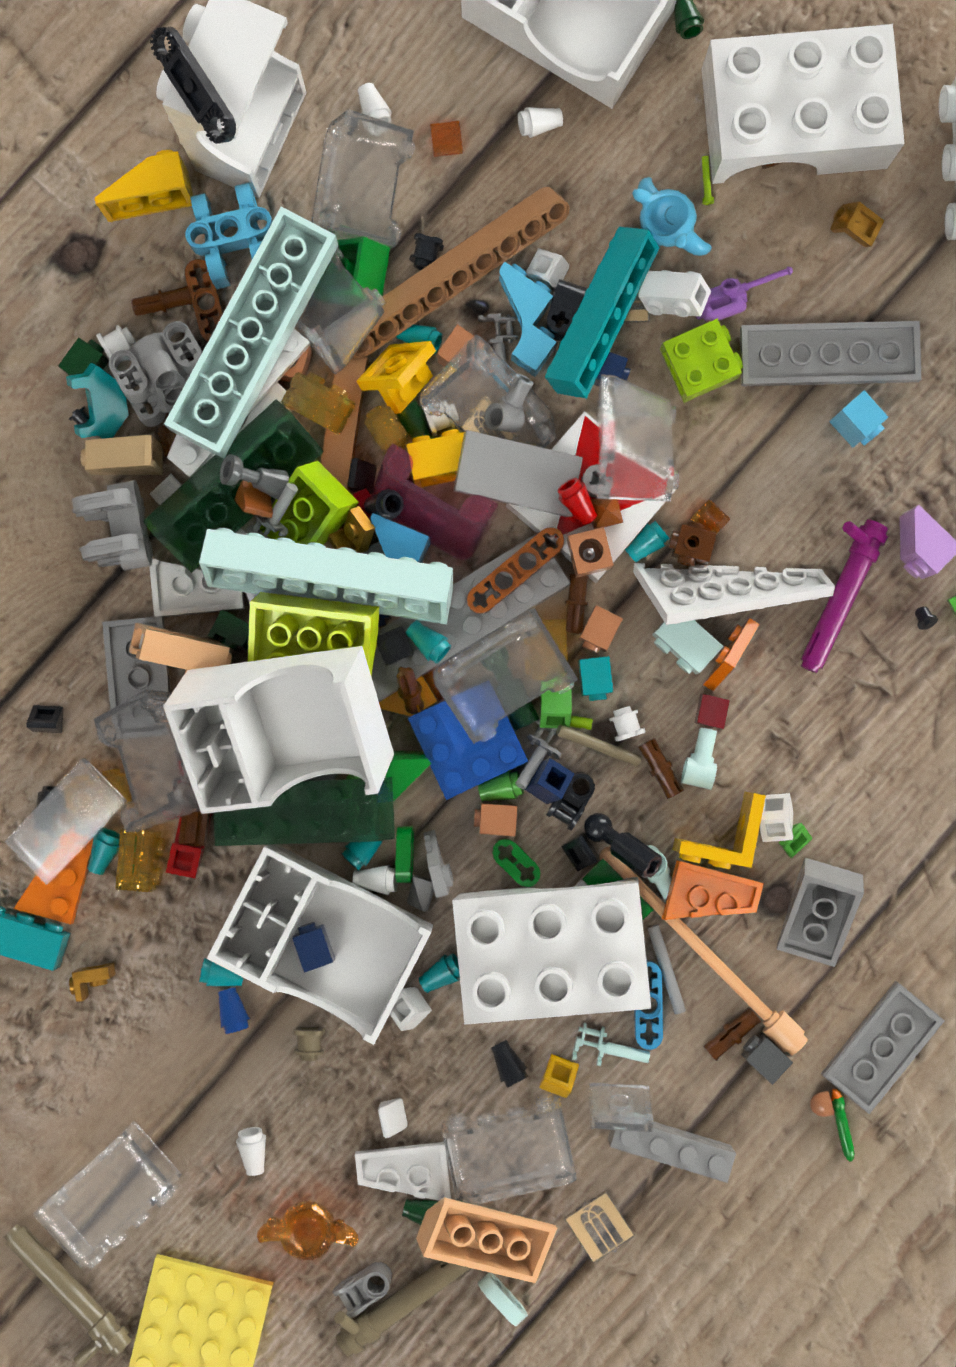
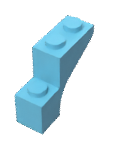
[499,262,557,377]

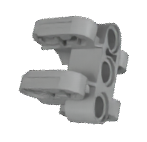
[109,321,202,427]
[72,480,154,571]

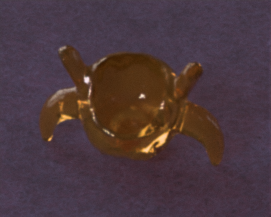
[257,1201,359,1261]

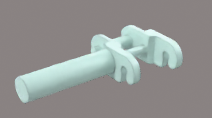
[572,1022,650,1066]

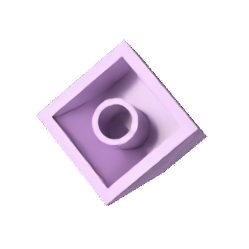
[900,505,956,579]

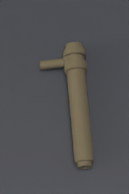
[4,1223,132,1367]
[334,1261,472,1357]

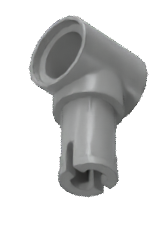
[484,374,534,433]

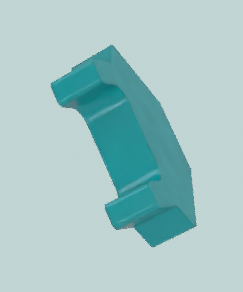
[66,363,129,439]

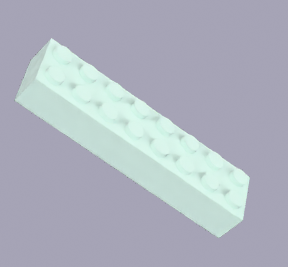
[164,206,338,459]
[199,528,453,625]

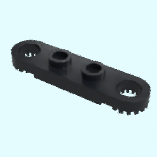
[150,26,236,144]

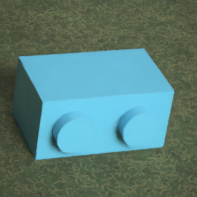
[829,390,888,448]

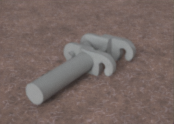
[478,313,518,389]
[247,483,298,539]
[515,719,561,789]

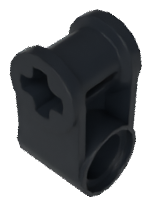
[546,279,588,341]
[546,772,595,831]

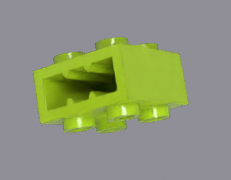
[660,318,743,403]

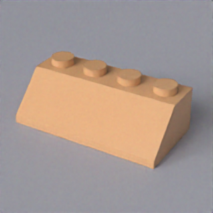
[416,1197,557,1283]

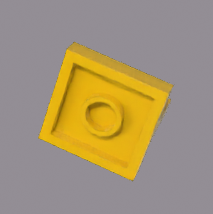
[356,341,436,414]

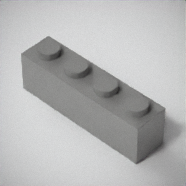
[608,1110,736,1183]

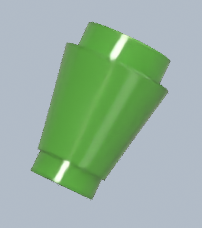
[478,770,524,802]

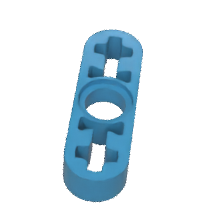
[634,960,663,1050]

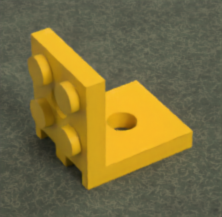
[672,791,766,869]

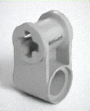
[332,1262,392,1318]

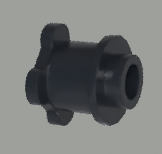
[409,233,444,270]

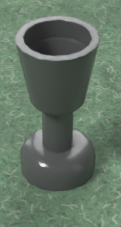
[220,454,289,500]

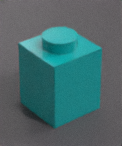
[578,656,613,701]

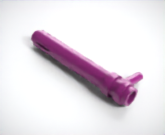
[800,519,889,673]

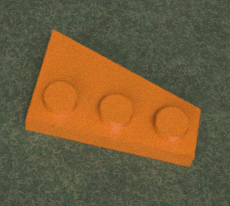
[13,829,94,925]
[662,860,764,920]

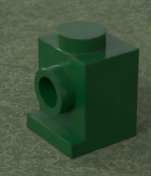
[207,609,249,650]

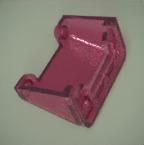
[371,443,498,560]

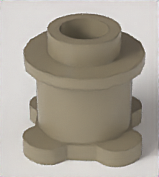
[294,1027,326,1061]

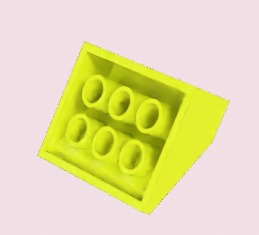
[248,592,379,676]

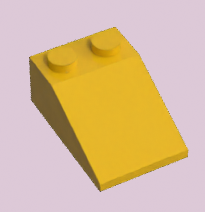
[94,150,193,222]

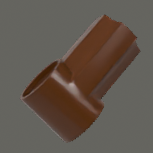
[179,785,210,847]

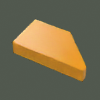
[379,676,438,716]

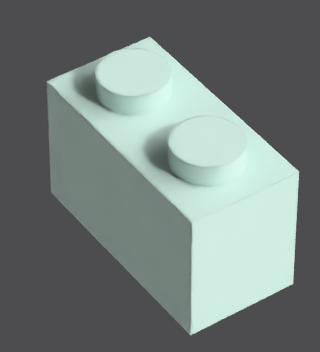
[652,620,724,674]

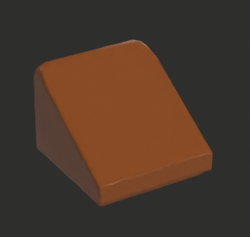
[235,481,273,518]

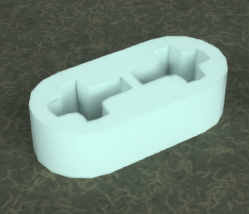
[478,1272,528,1326]

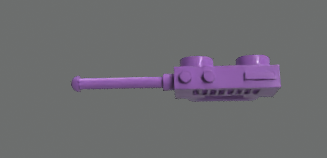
[695,266,793,323]

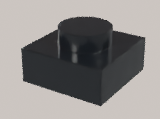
[377,625,414,666]

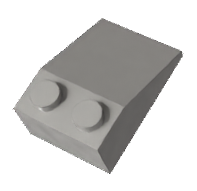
[777,858,864,967]

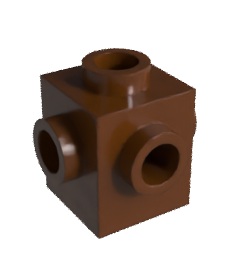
[668,521,717,567]

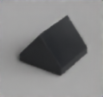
[26,705,63,733]
[561,832,599,872]

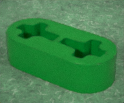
[395,826,414,883]
[492,838,541,887]

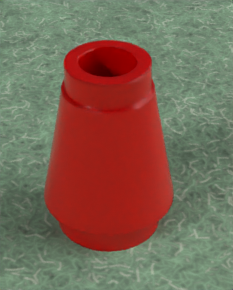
[557,478,597,525]

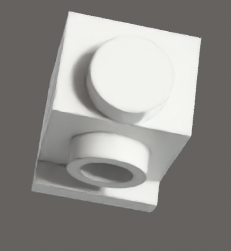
[760,793,793,842]

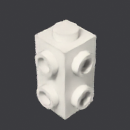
[638,270,711,317]

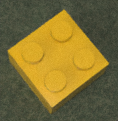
[406,429,464,489]

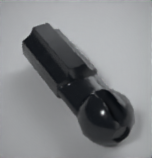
[584,813,662,878]

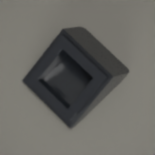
[348,458,377,494]

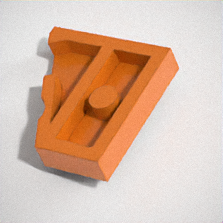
[703,618,760,691]

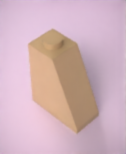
[81,435,163,475]

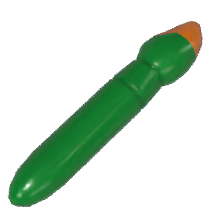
[831,1088,855,1162]

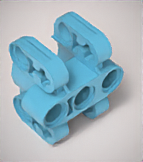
[185,182,273,289]

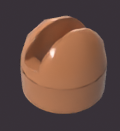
[810,1091,834,1117]

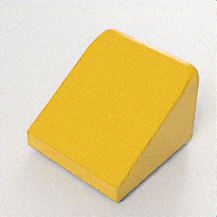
[539,1054,579,1098]

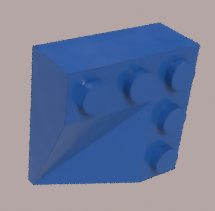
[408,680,528,800]

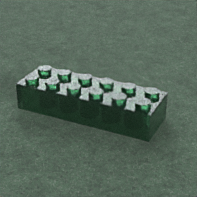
[143,399,324,573]
[213,777,395,846]

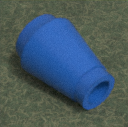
[218,987,250,1034]

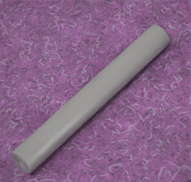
[647,924,686,1014]

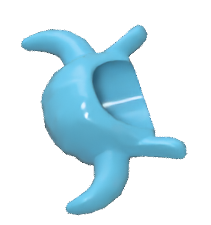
[632,177,712,256]

